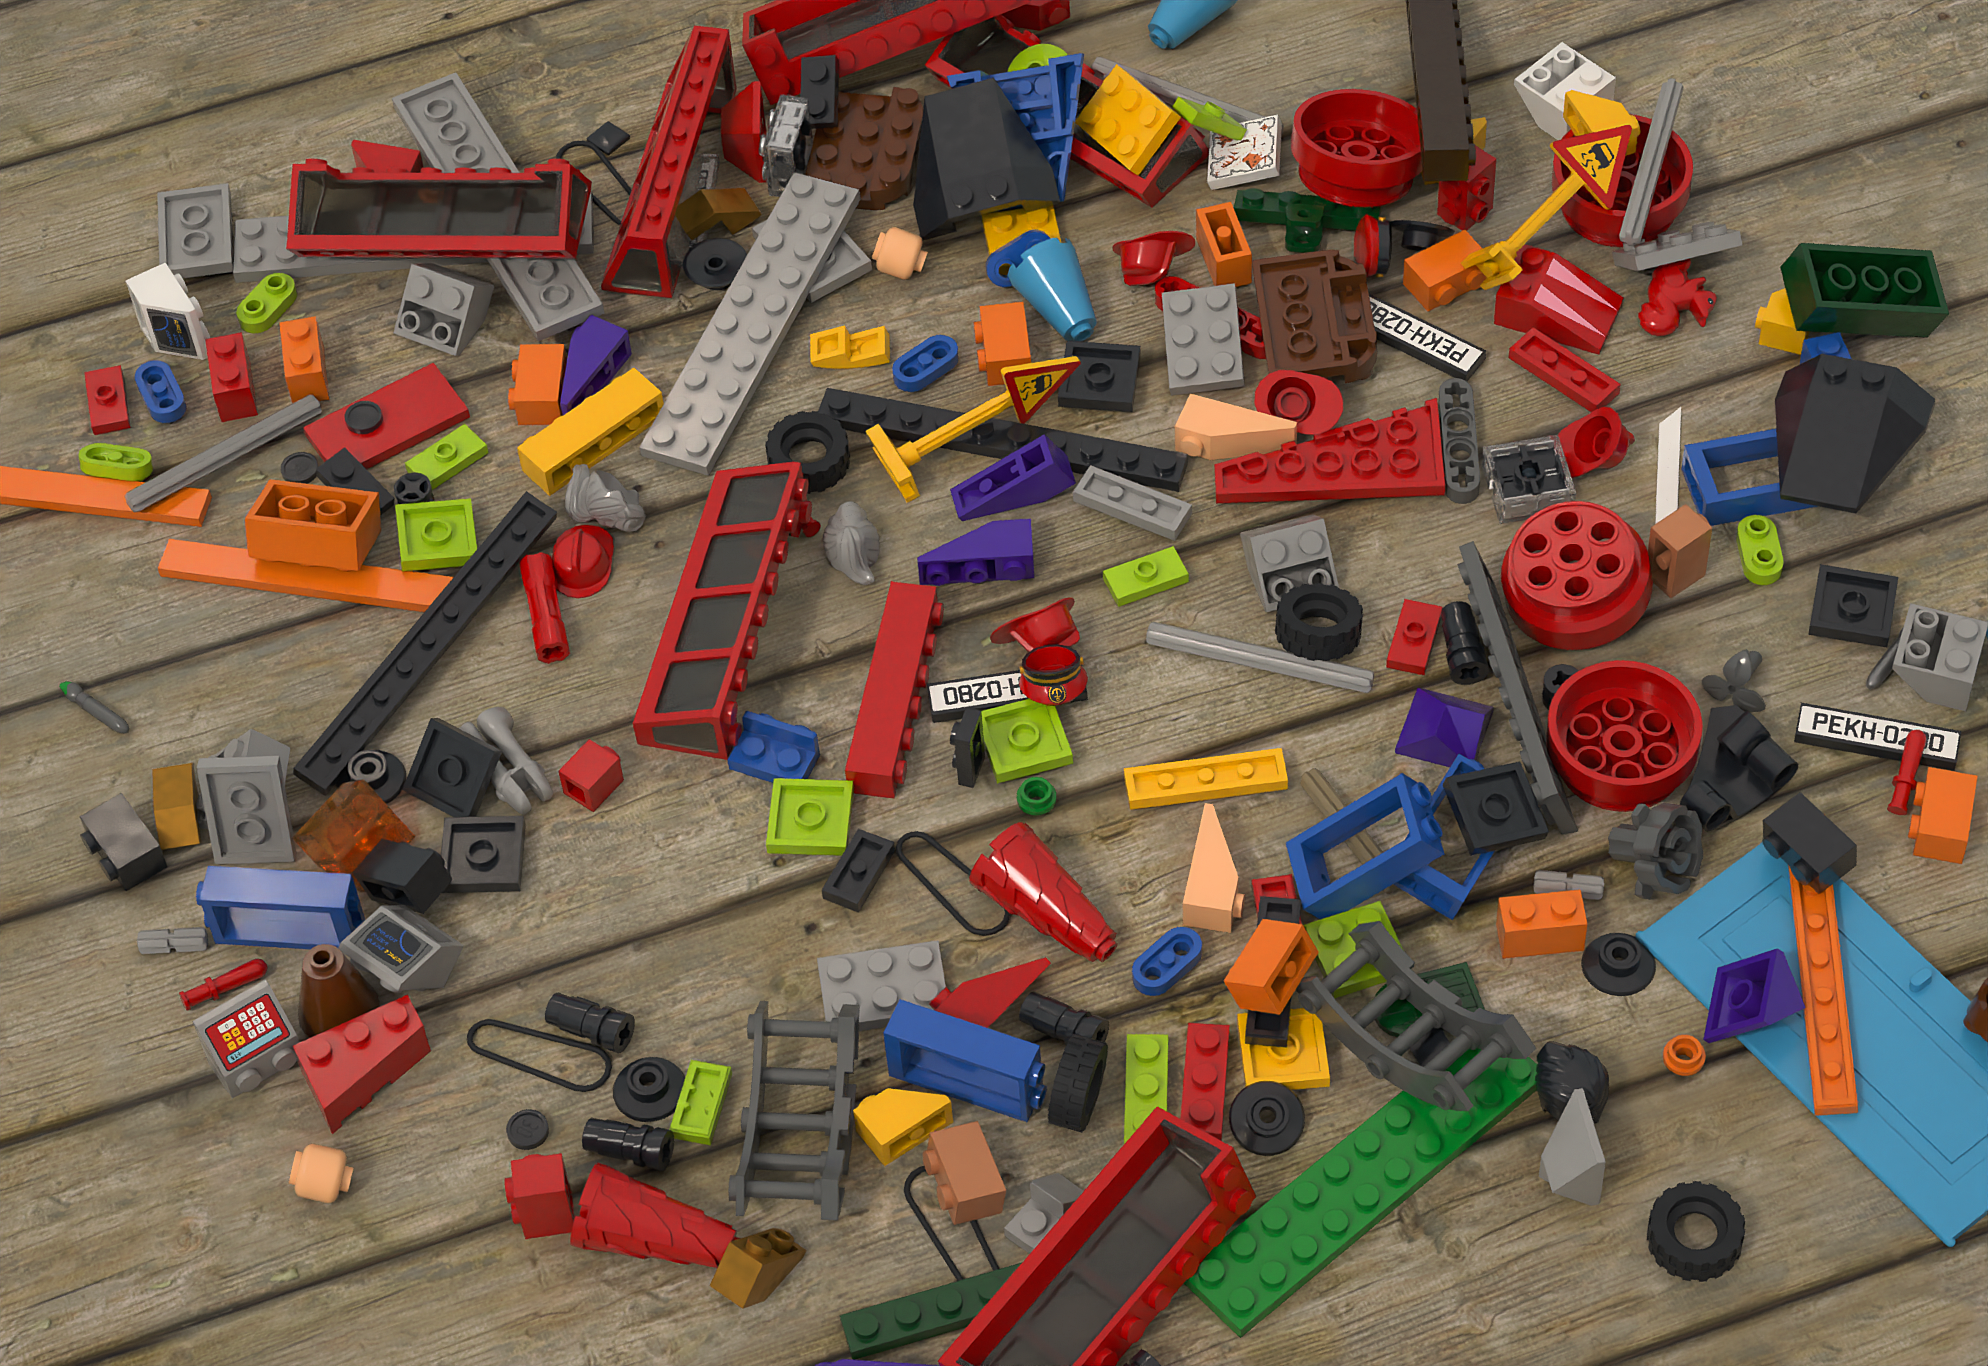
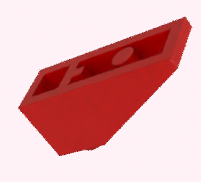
[929,957,1051,1028]

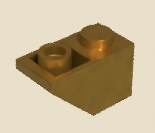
[710,1228,807,1309]

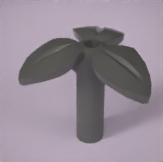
[1702,649,1766,712]

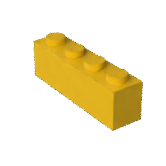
[517,368,664,496]

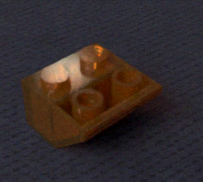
[292,779,416,893]

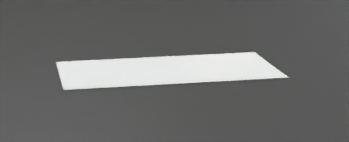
[1655,407,1681,524]

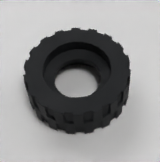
[765,411,850,494]
[1275,583,1363,661]
[1048,1034,1108,1133]
[1647,1181,1746,1282]

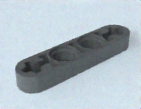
[1438,378,1480,504]

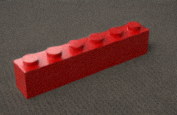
[845,581,944,799]

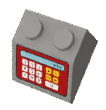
[192,979,300,1099]

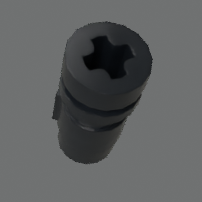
[1441,601,1489,685]
[1019,991,1109,1046]
[545,993,635,1054]
[582,1117,674,1171]

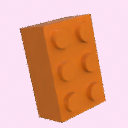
[245,479,381,571]

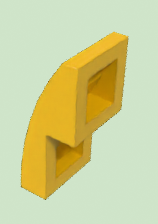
[810,325,890,369]

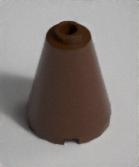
[298,944,380,1038]

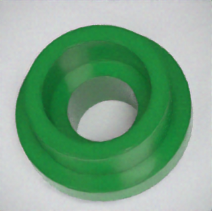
[1017,777,1057,815]

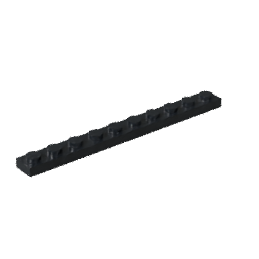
[818,388,1188,492]
[293,491,557,796]

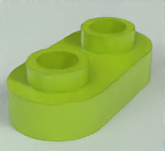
[236,273,297,334]
[78,443,153,482]
[1736,515,1784,585]

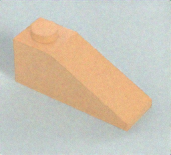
[1175,394,1297,460]
[1183,803,1245,933]

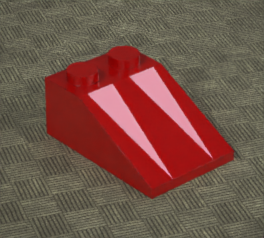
[1494,244,1624,355]

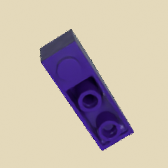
[917,519,1034,586]

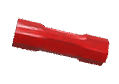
[519,552,570,664]

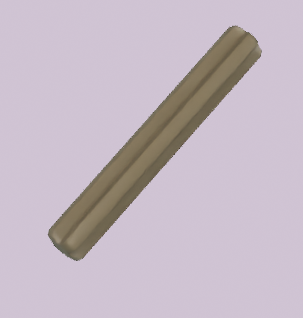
[1300,768,1399,894]

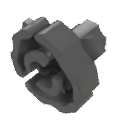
[1608,803,1703,900]

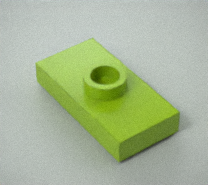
[1172,96,1247,141]
[405,424,489,490]
[1103,546,1189,607]
[669,1060,732,1145]

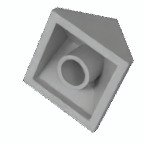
[1539,1088,1606,1206]

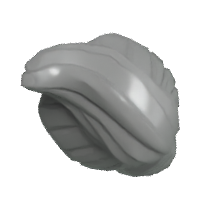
[565,464,646,532]
[823,501,880,585]

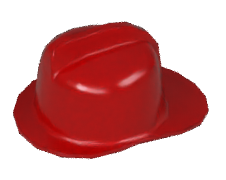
[1112,231,1195,286]
[1254,370,1344,435]
[1554,407,1635,479]
[552,525,614,599]
[990,597,1080,652]

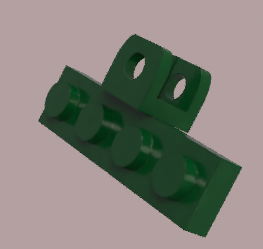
[1234,188,1381,253]

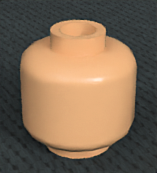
[872,227,928,280]
[289,1144,354,1203]

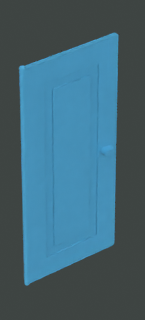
[1635,842,1988,1247]

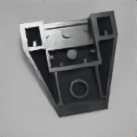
[913,77,1061,241]
[1775,354,1935,514]

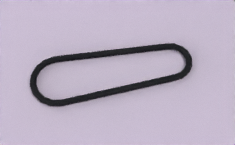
[556,140,631,225]
[895,831,1011,936]
[467,1019,612,1092]
[904,1166,999,1281]

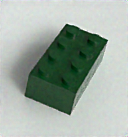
[1780,243,1949,338]

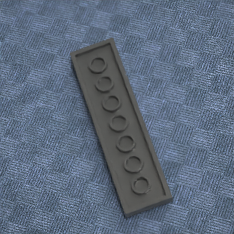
[1457,541,1578,835]

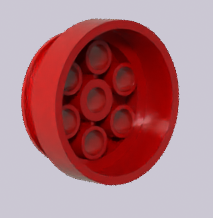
[1291,89,1422,207]
[1551,114,1693,247]
[1501,501,1653,650]
[1546,660,1703,812]

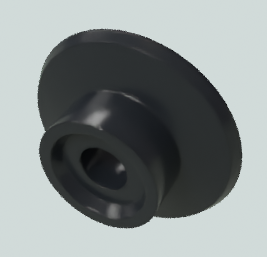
[1390,220,1455,251]
[683,238,747,290]
[336,750,406,809]
[1581,933,1656,996]
[613,1057,685,1122]
[1229,1081,1305,1156]

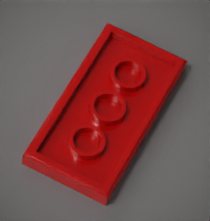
[303,363,470,469]

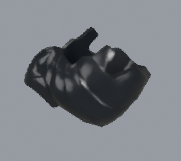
[1535,1041,1609,1124]

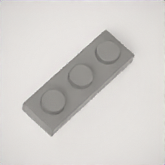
[1073,465,1192,541]

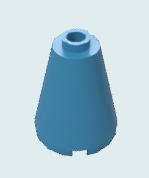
[1148,0,1237,49]
[1007,238,1097,341]

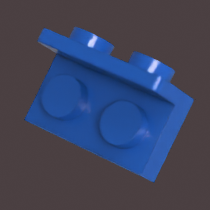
[728,711,820,783]

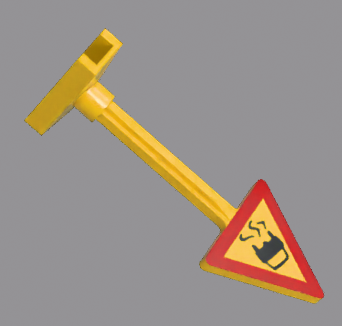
[1460,125,1632,291]
[866,356,1081,503]

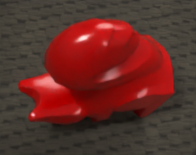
[1638,258,1717,336]

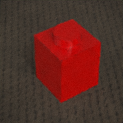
[558,739,624,812]

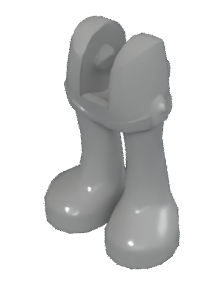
[459,707,553,815]

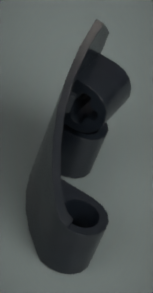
[1680,705,1798,832]

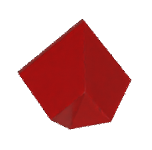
[721,81,767,183]

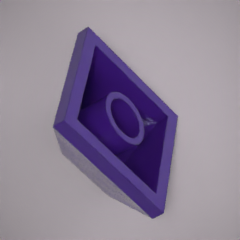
[1395,688,1494,767]
[1703,948,1806,1043]

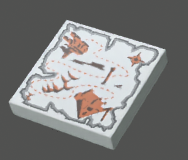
[1207,115,1282,190]

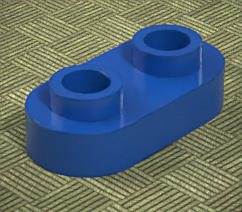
[986,229,1051,287]
[892,335,959,392]
[135,360,186,423]
[1132,927,1202,996]

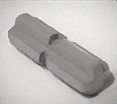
[1533,870,1604,900]
[137,927,208,954]

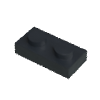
[800,55,839,129]
[316,447,395,515]
[950,707,985,788]
[822,828,895,913]

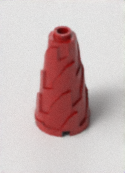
[969,822,1118,962]
[570,1162,740,1268]

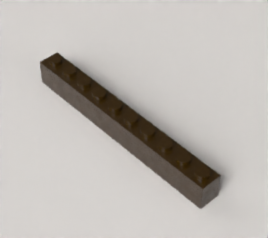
[1405,0,1476,181]

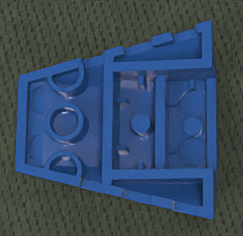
[947,53,1084,212]

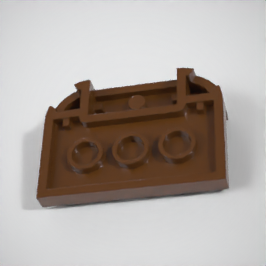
[805,87,923,210]
[1252,250,1378,384]

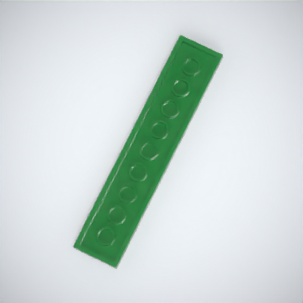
[1184,1048,1537,1338]

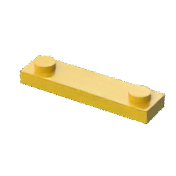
[1124,748,1288,810]

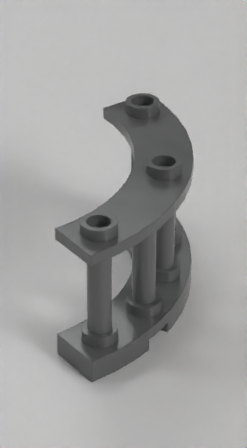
[1296,921,1537,1111]
[728,1001,860,1220]

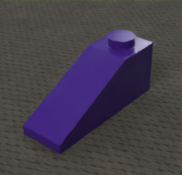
[560,315,632,415]
[950,434,1076,521]

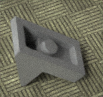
[1004,1173,1083,1254]

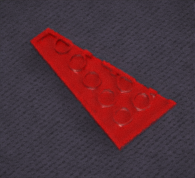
[1214,398,1445,504]

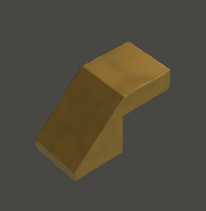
[675,188,762,240]
[152,762,202,850]

